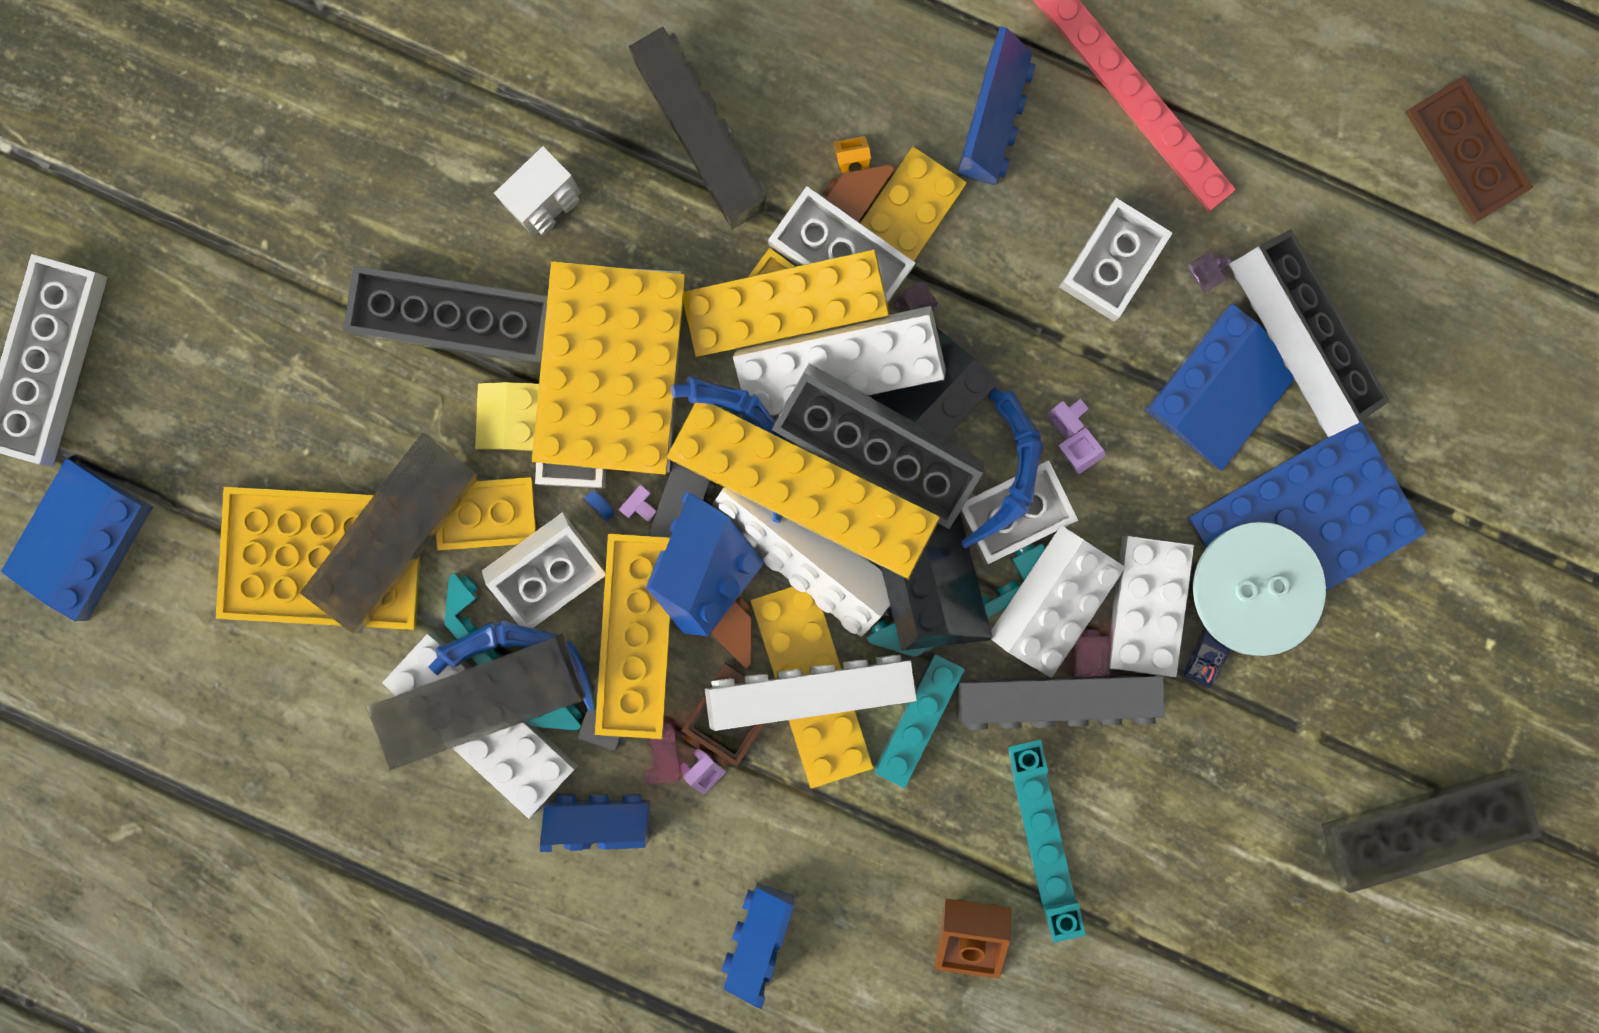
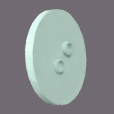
[1193,522,1326,656]

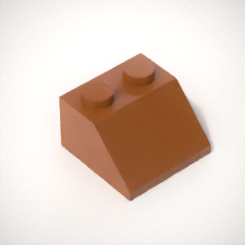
[934,899,1011,979]

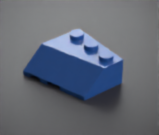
[646,492,764,636]
[540,794,650,852]
[721,883,794,1009]

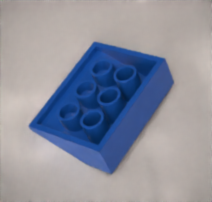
[957,26,1036,185]
[1144,303,1295,471]
[1,458,153,622]

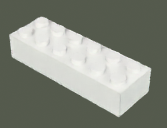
[0,254,108,466]
[733,306,946,415]
[712,487,890,637]
[382,632,578,819]
[705,655,916,731]

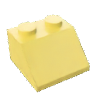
[475,382,539,452]

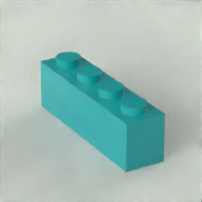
[874,653,965,788]

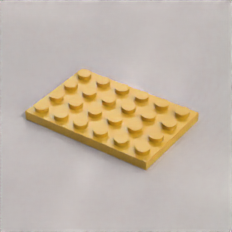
[532,261,685,475]
[216,487,424,630]

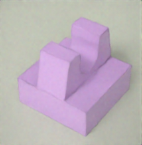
[1045,399,1089,440]
[1058,427,1106,474]
[619,485,657,522]
[680,749,727,795]

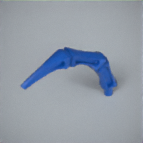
[671,376,795,524]
[962,388,1043,548]
[428,620,597,711]

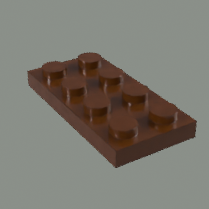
[1405,75,1534,224]

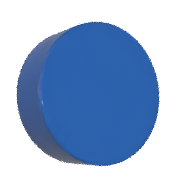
[583,490,615,522]

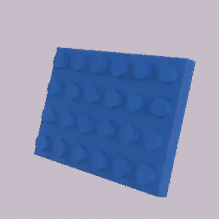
[1187,421,1426,591]

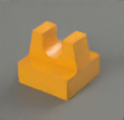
[833,136,871,174]

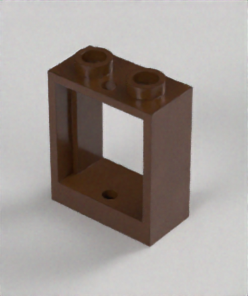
[681,662,764,767]

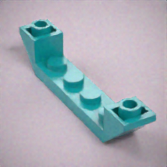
[866,543,1045,657]
[445,573,584,730]
[1008,739,1086,943]

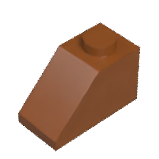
[823,165,895,223]
[711,596,752,669]

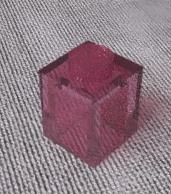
[1072,629,1110,677]

